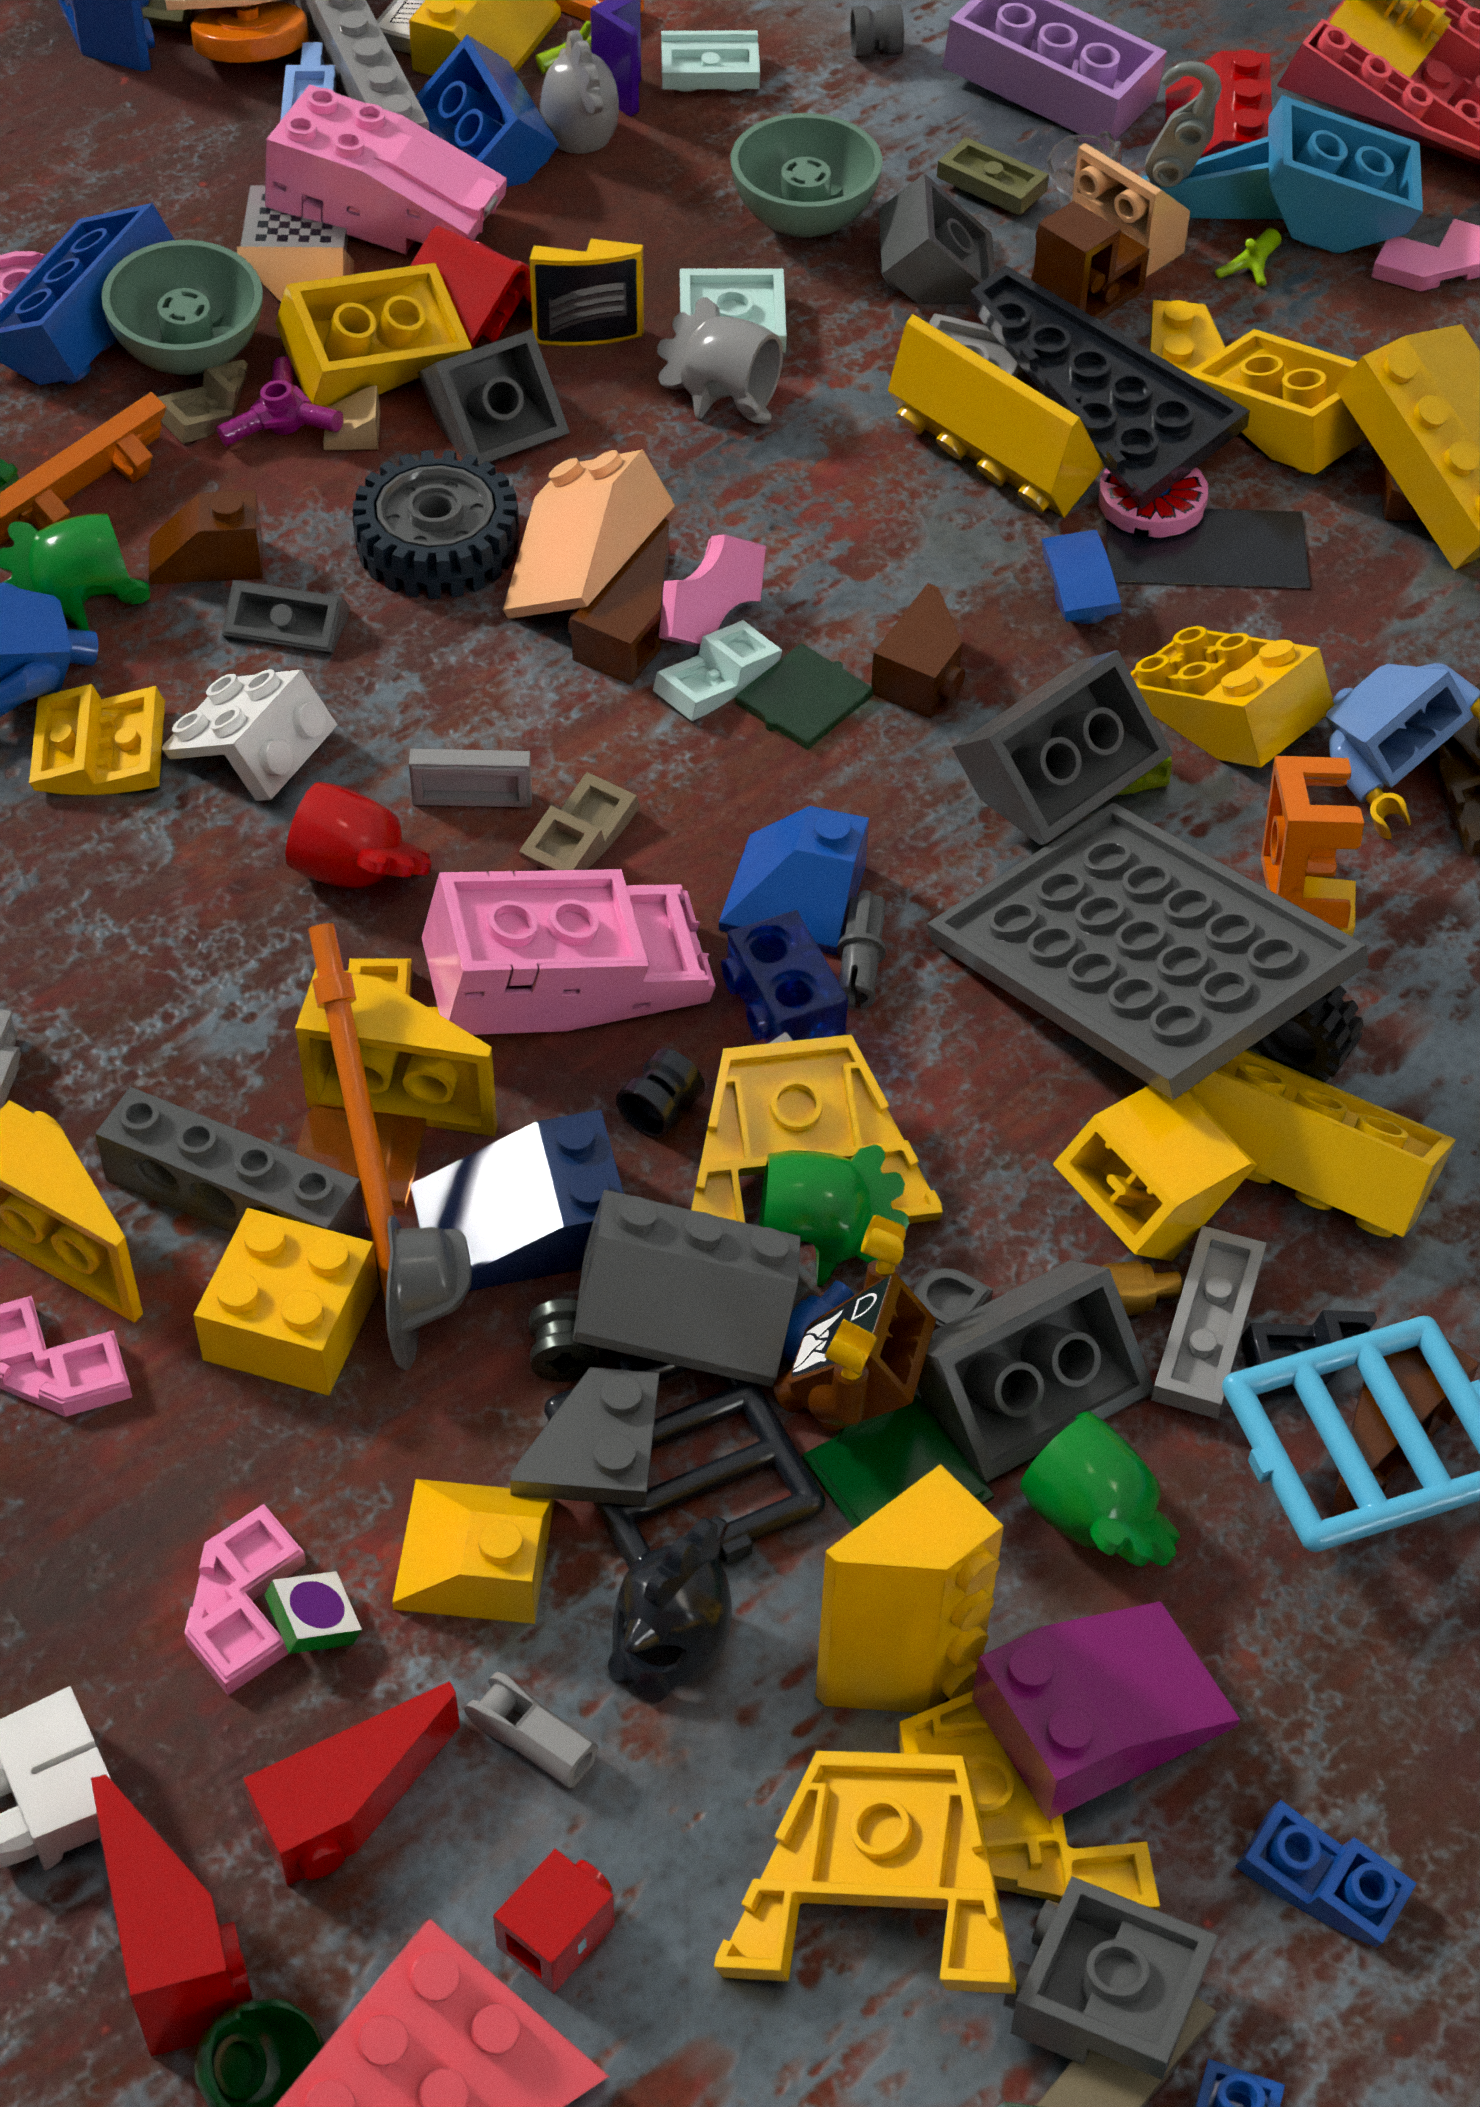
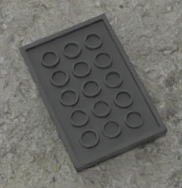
[927,802,1369,1100]

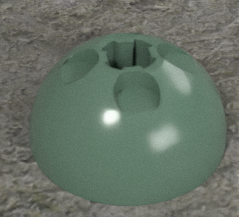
[731,113,883,238]
[102,240,263,375]

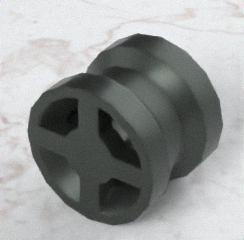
[529,1299,599,1382]

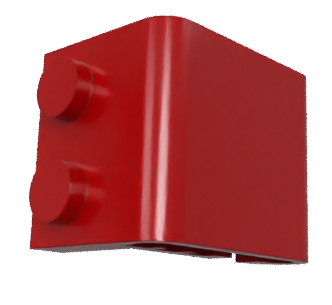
[410,225,532,349]

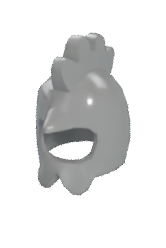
[539,30,619,154]
[657,297,783,424]

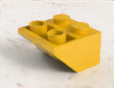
[1053,1085,1257,1261]

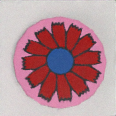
[1098,468,1208,538]

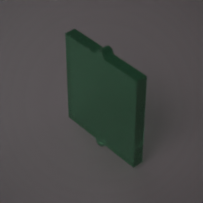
[735,643,873,750]

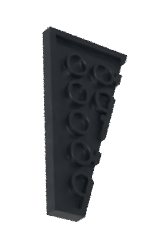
[970,265,1250,509]

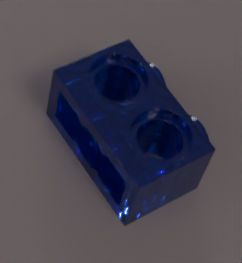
[721,910,848,1044]

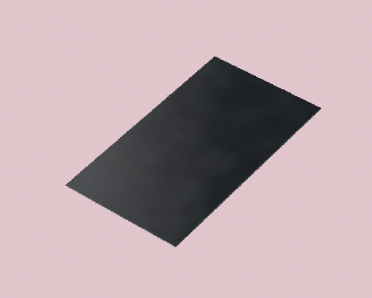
[1106,508,1310,588]

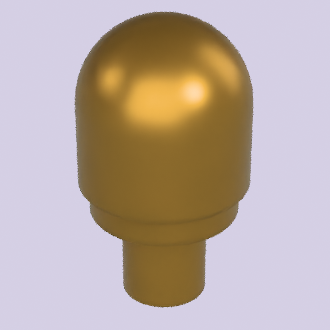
[1102,1261,1182,1316]

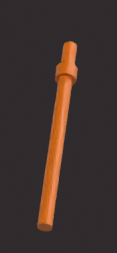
[308,923,395,1304]

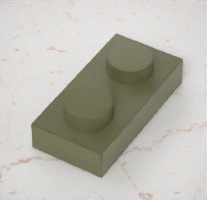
[937,137,1049,216]

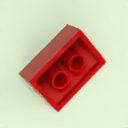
[1165,49,1272,159]

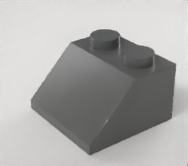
[879,173,995,304]
[418,329,570,466]

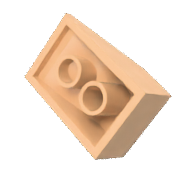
[503,449,675,619]

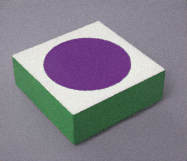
[264,1571,362,1654]

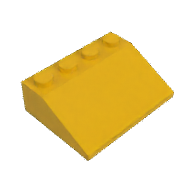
[1335,324,1480,570]

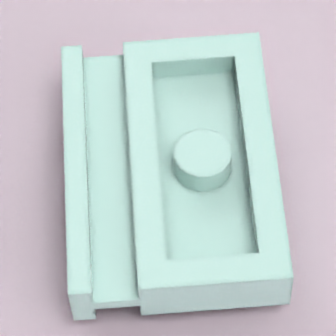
[661,30,760,92]

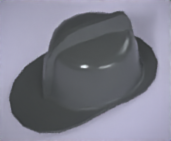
[386,1215,472,1370]

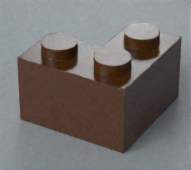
[1031,201,1150,320]

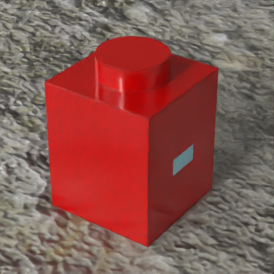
[493,1848,615,1994]

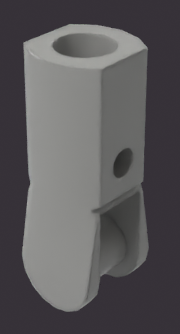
[464,1672,598,1788]

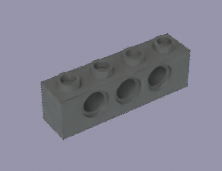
[95,1086,366,1238]

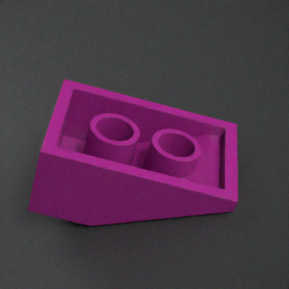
[972,1601,1240,1821]

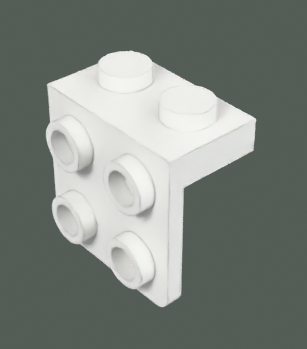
[162,669,337,801]

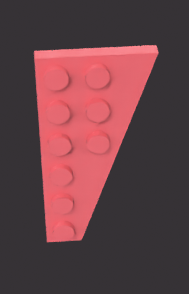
[274,1919,609,2107]

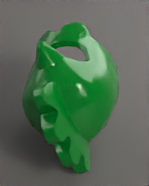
[0,514,150,631]
[759,1144,909,1287]
[1020,1411,1181,1567]

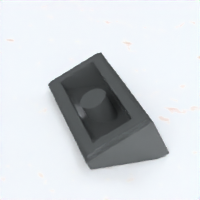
[221,580,350,654]

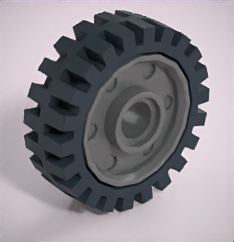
[353,450,519,599]

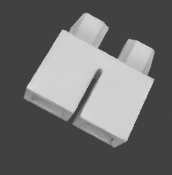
[0,1686,111,1871]

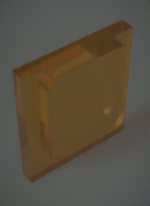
[295,1104,427,1209]

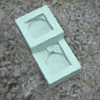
[653,620,782,721]

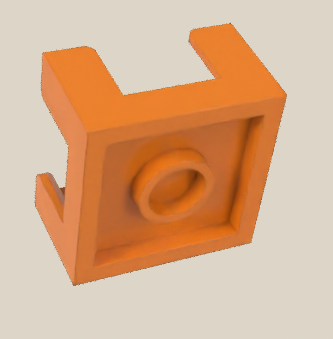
[1261,756,1364,928]

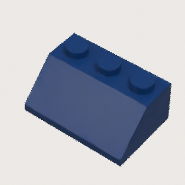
[416,34,559,187]

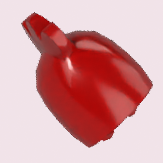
[285,782,432,889]

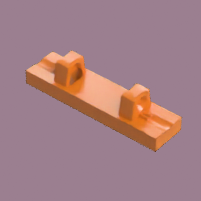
[0,392,166,545]

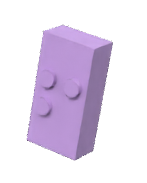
[942,0,1167,148]

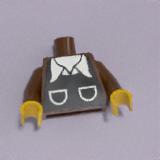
[773,1215,937,1431]

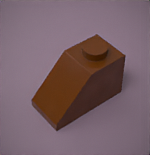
[149,490,263,584]
[871,583,965,719]

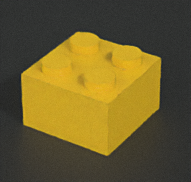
[193,1208,379,1396]

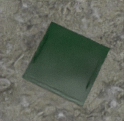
[802,1394,994,1530]

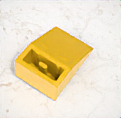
[1130,626,1334,768]

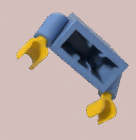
[1326,663,1480,839]

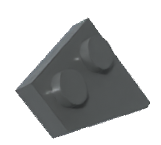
[510,1367,659,1507]

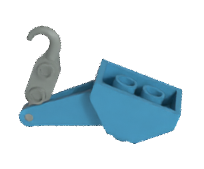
[1141,61,1423,254]

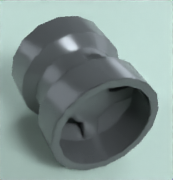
[850,4,904,57]

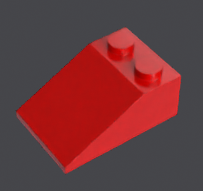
[91,1774,253,2057]

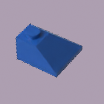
[718,806,869,955]

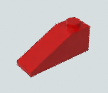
[243,1681,460,1886]

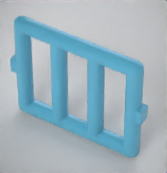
[1222,1316,1480,1552]

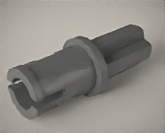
[835,890,886,1009]

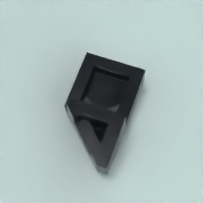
[1241,1310,1377,1395]

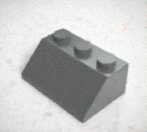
[952,650,1173,845]
[573,1189,801,1387]
[917,1260,1154,1483]

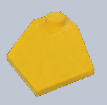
[392,1479,555,1624]

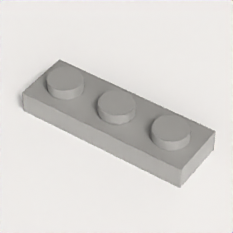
[1151,1225,1267,1419]

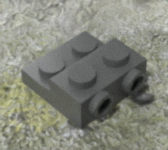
[1003,1876,1218,2080]

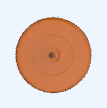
[190,1,309,63]

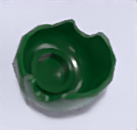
[195,1998,325,2107]

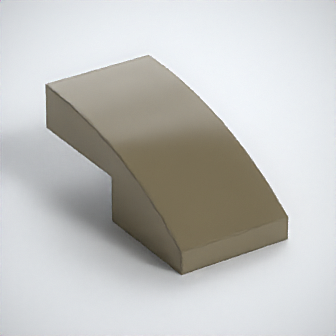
[519,772,640,871]

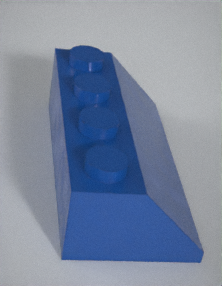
[0,203,175,385]

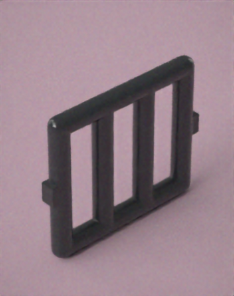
[544,1355,826,1569]

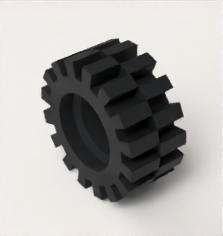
[1252,985,1364,1083]

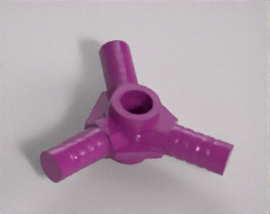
[216,356,344,446]

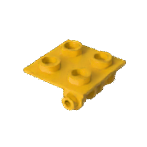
[1329,0,1451,78]

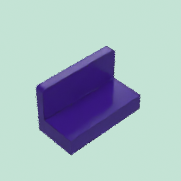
[590,0,641,117]

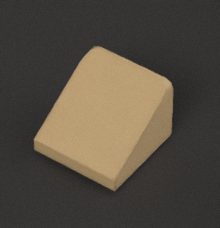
[323,385,380,450]

